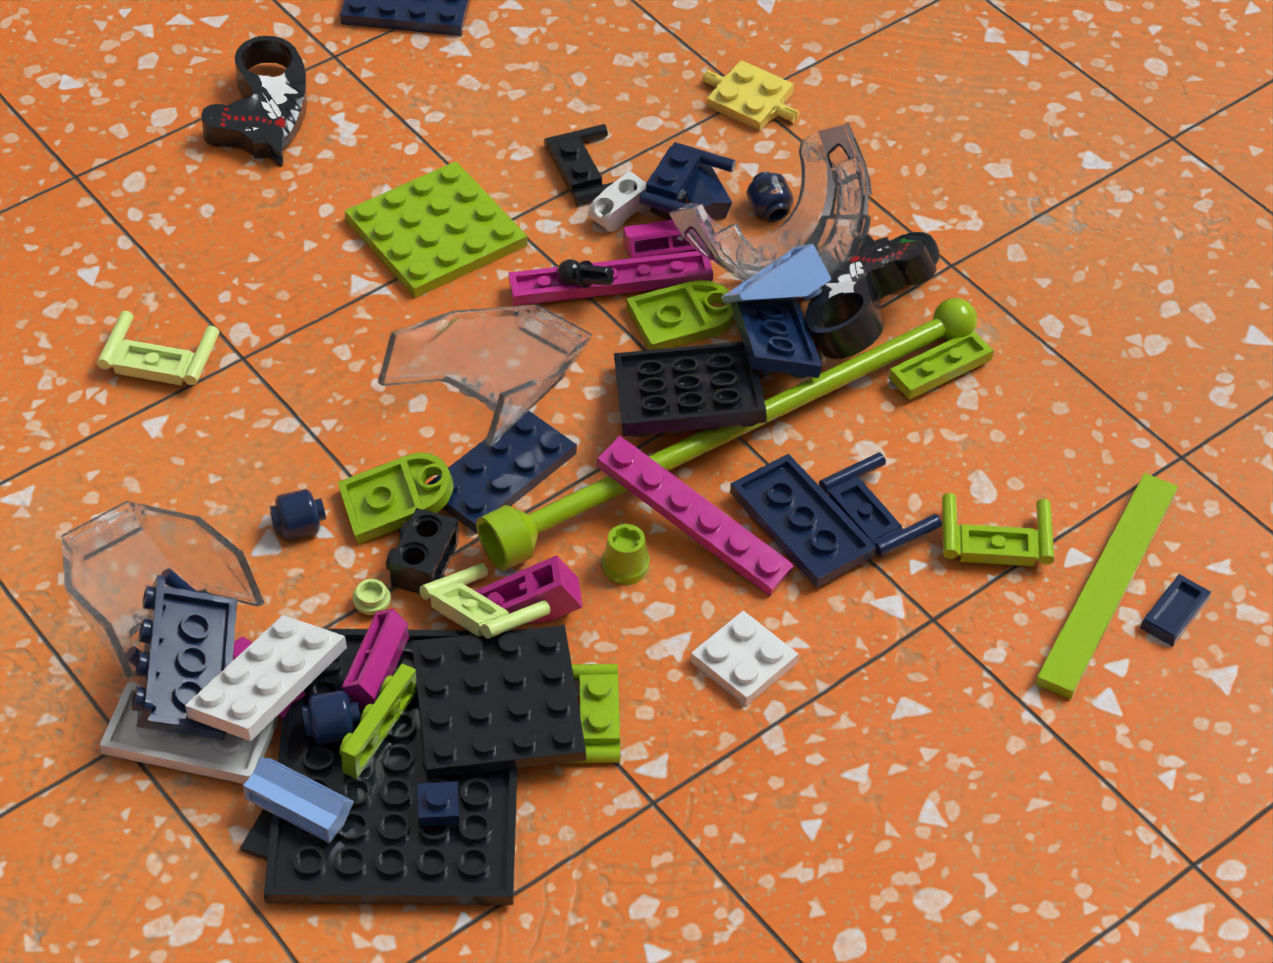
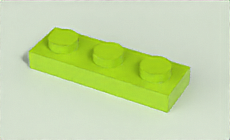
[889,331,994,400]
[339,663,417,779]

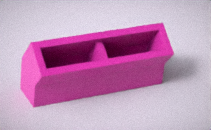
[623,218,713,258]
[341,609,409,710]

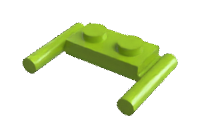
[942,493,1054,566]
[569,664,620,763]

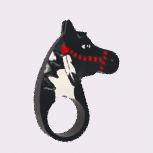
[201,36,307,167]
[806,234,936,359]

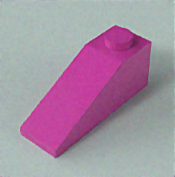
[462,555,583,630]

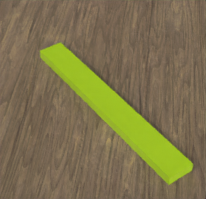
[1035,473,1178,699]

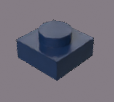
[417,781,459,827]

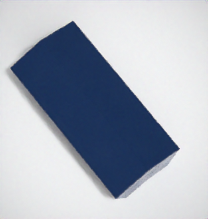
[684,163,732,222]

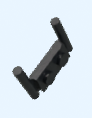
[544,124,637,205]

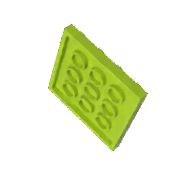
[345,161,528,298]

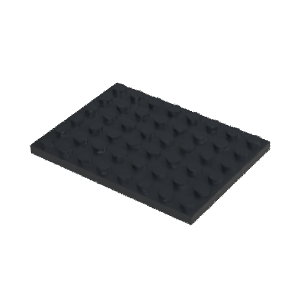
[264,629,518,905]

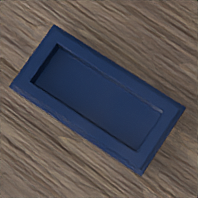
[1140,574,1212,647]

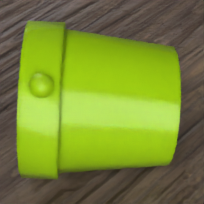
[601,524,650,585]

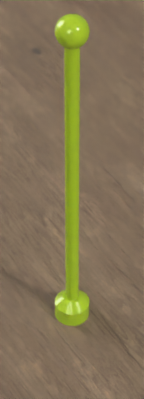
[476,298,978,571]

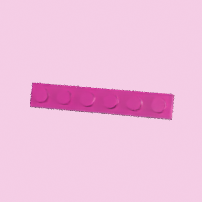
[508,250,713,306]
[596,436,794,596]

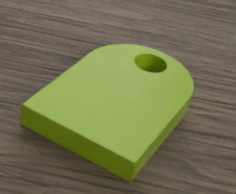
[626,280,735,350]
[337,453,453,544]

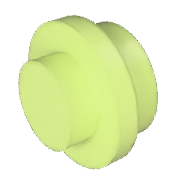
[353,579,391,615]

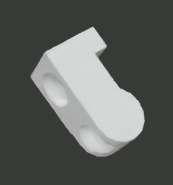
[588,171,651,232]

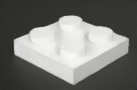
[690,611,799,706]

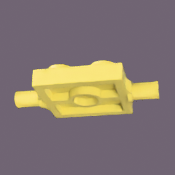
[702,60,799,131]

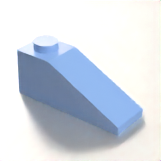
[721,244,831,303]

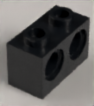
[386,508,459,594]

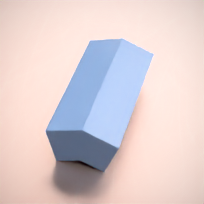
[243,758,354,843]

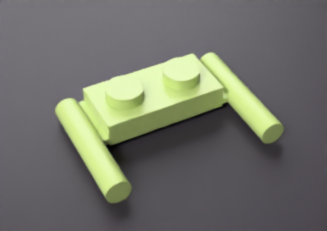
[97,311,220,386]
[420,563,550,639]

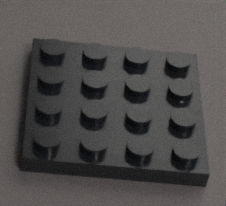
[614,341,767,437]
[412,625,586,778]

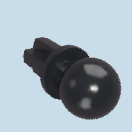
[557,259,614,288]

